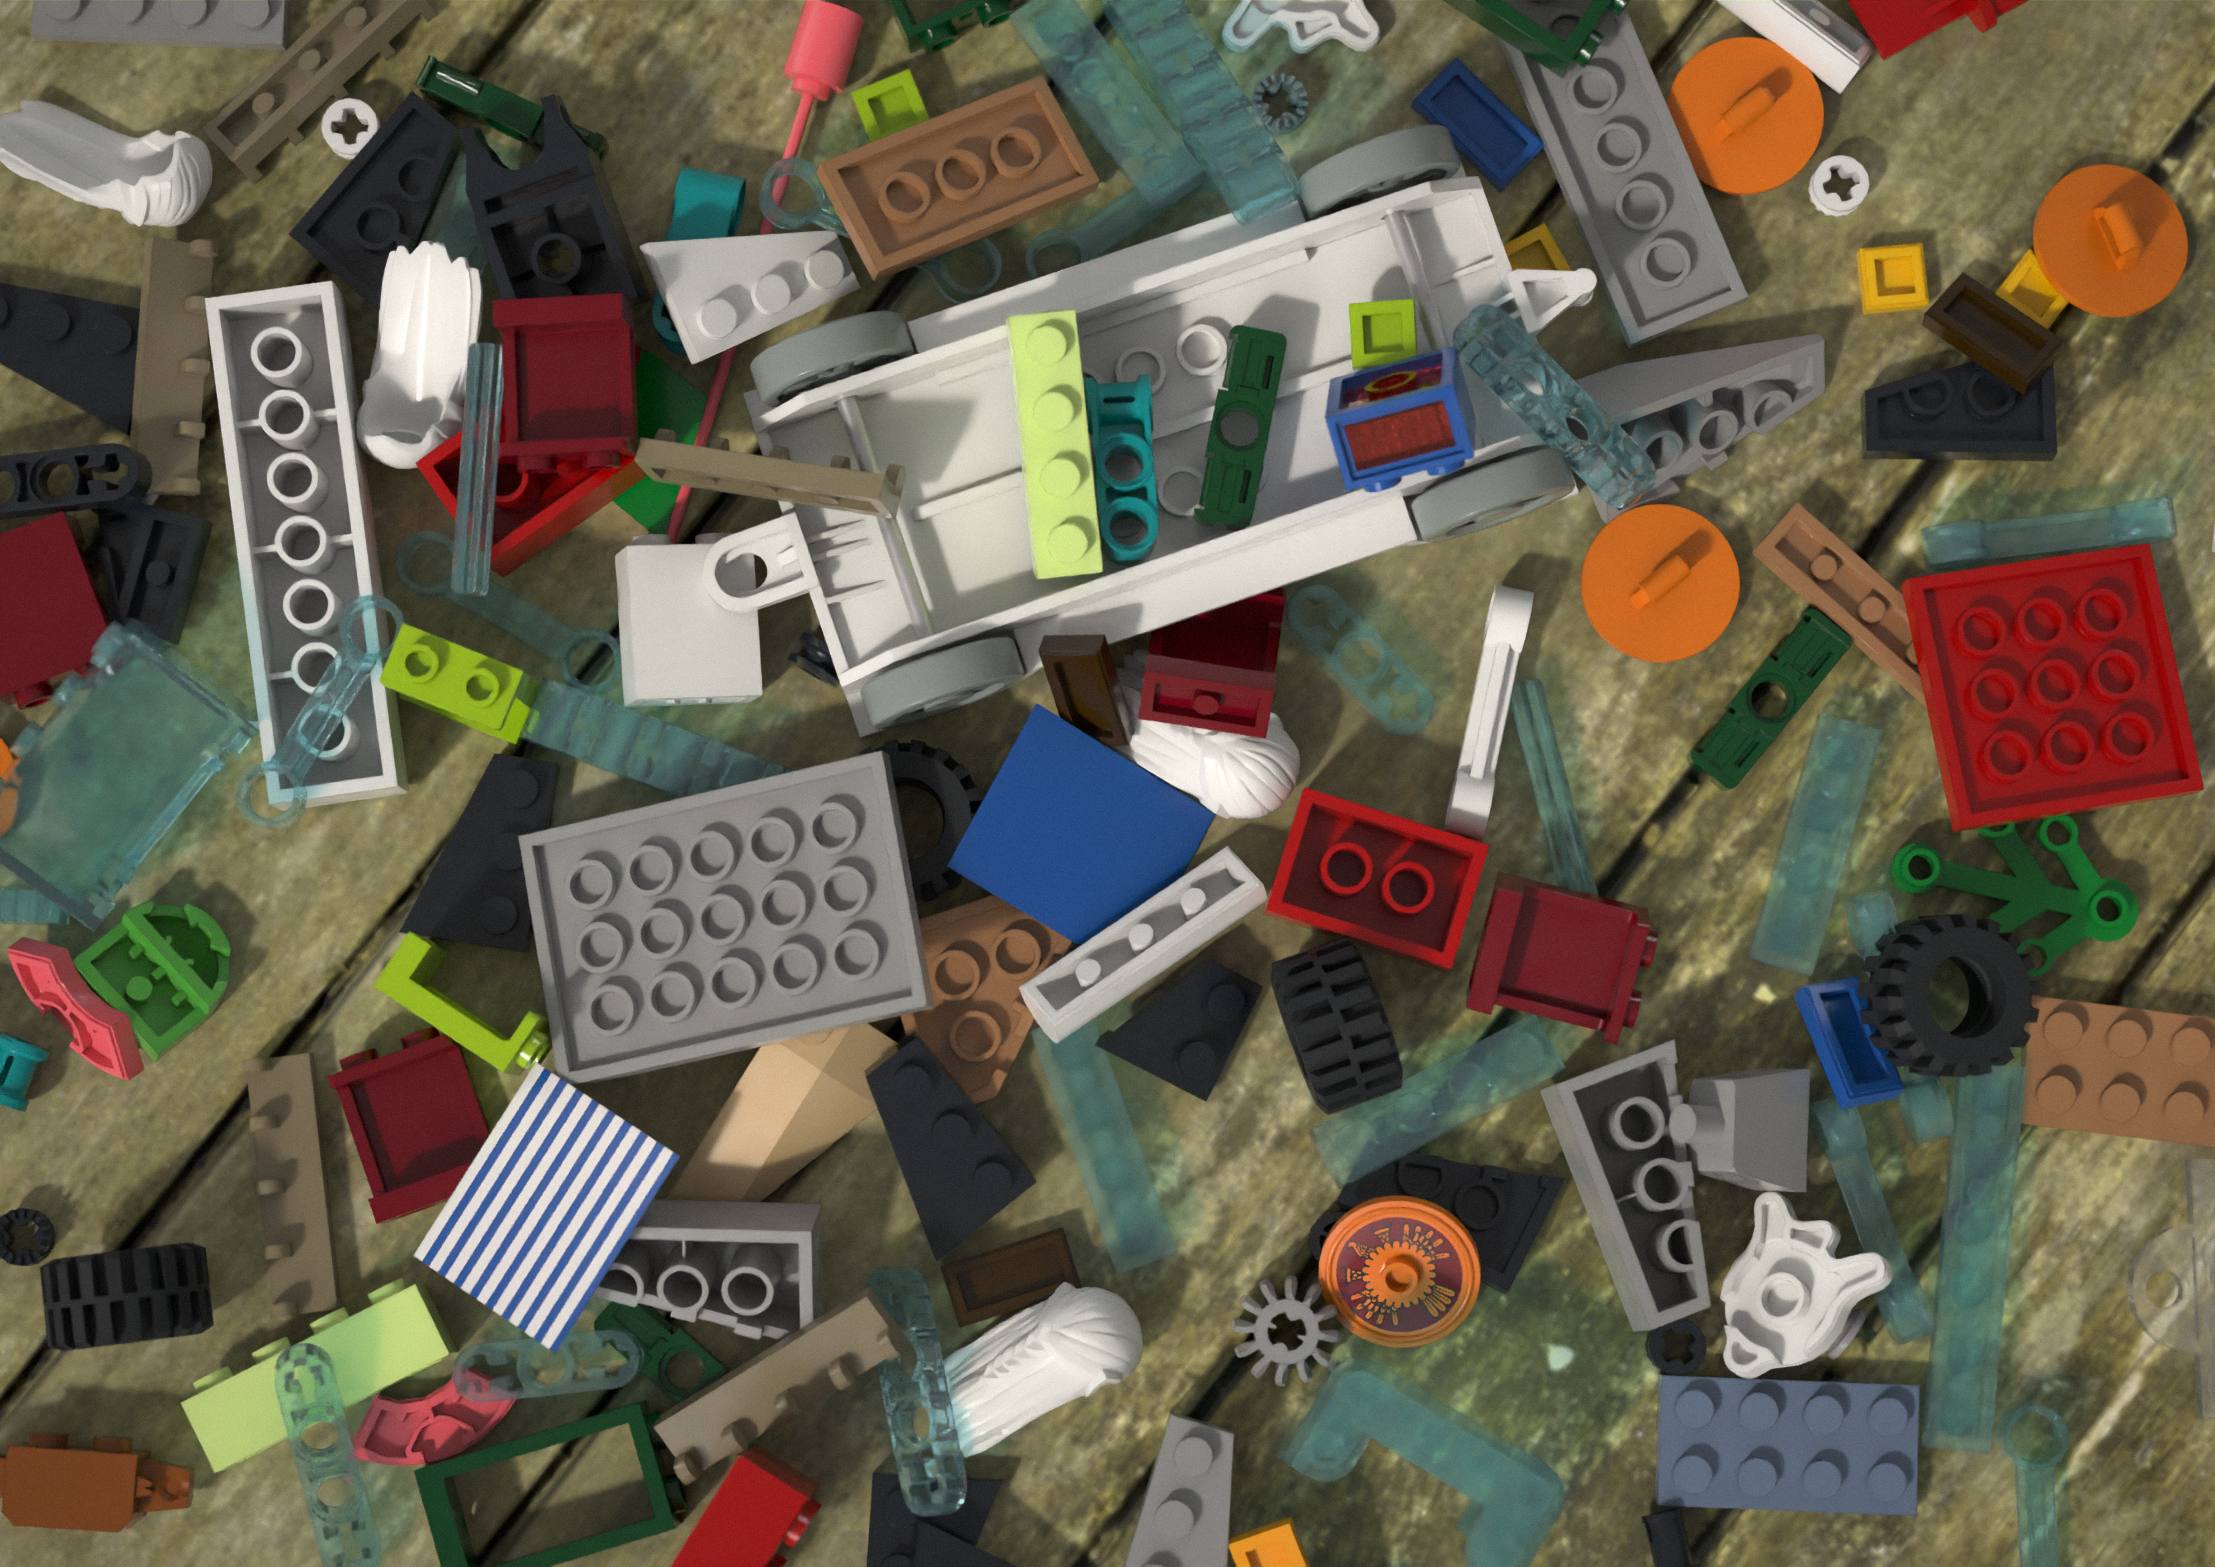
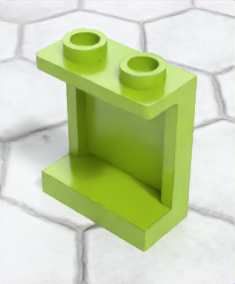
[380,623,543,747]
[373,931,553,1076]

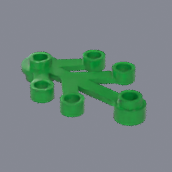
[1889,815,2138,978]

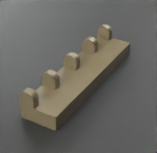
[201,0,437,185]
[127,236,219,498]
[634,428,905,519]
[243,1053,342,1318]
[653,1286,906,1485]

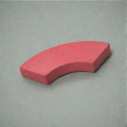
[7,937,144,1081]
[347,1363,523,1466]

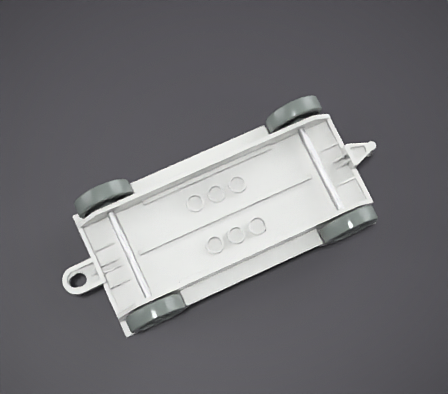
[702,124,1597,739]

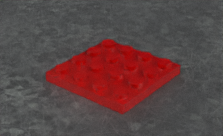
[1901,543,2204,832]

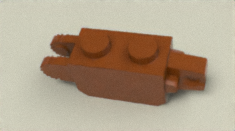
[0,1431,194,1533]

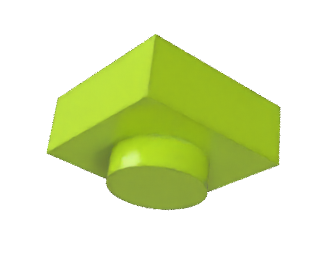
[851,69,930,143]
[1349,299,1418,371]

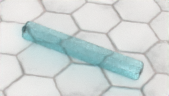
[451,342,504,598]
[1510,679,1598,896]

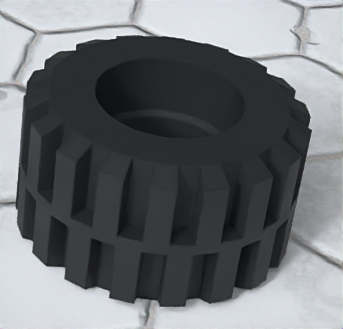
[858,739,982,903]
[1857,914,2041,1078]
[1270,936,1403,1115]
[40,1243,214,1351]

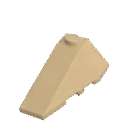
[666,1023,898,1202]

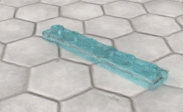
[1921,1064,2026,1454]

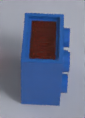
[1325,346,1476,492]

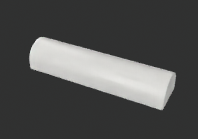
[1715,0,1876,94]
[1019,846,1267,1044]

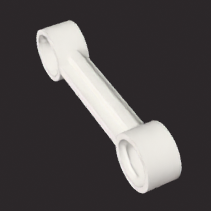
[1444,584,1534,841]

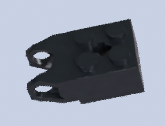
[460,94,651,306]

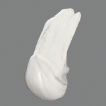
[0,100,213,227]
[355,240,484,469]
[1107,649,1301,819]
[928,1282,1143,1457]

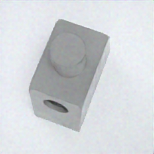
[1669,1068,1810,1192]

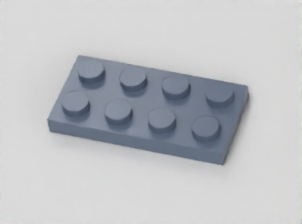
[1655,1374,1920,1516]

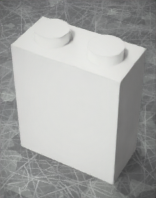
[615,533,763,707]

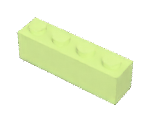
[1006,309,1103,579]
[181,1278,459,1473]

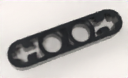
[0,443,153,520]

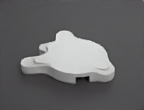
[1222,0,1381,54]
[1720,1191,1893,1379]

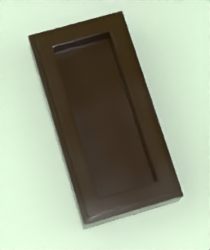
[1922,272,2065,395]
[1038,635,1135,746]
[940,1227,1082,1328]

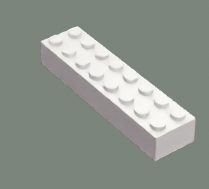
[205,281,409,811]

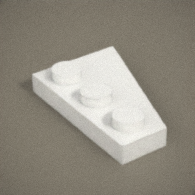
[639,230,860,364]

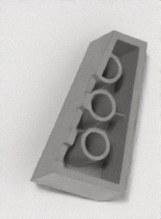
[1539,1039,1711,1332]
[592,1199,824,1340]
[1123,1411,1234,1567]

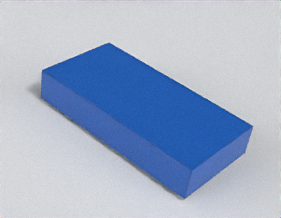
[1411,57,1545,193]
[1794,976,1905,1109]

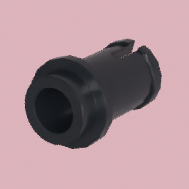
[1641,1508,1701,1567]

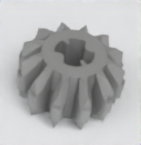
[1231,1275,1341,1386]

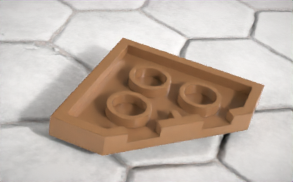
[900,895,1073,1105]

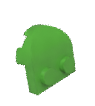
[72,901,231,1062]

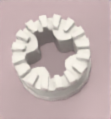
[321,98,381,160]
[1808,155,1870,218]

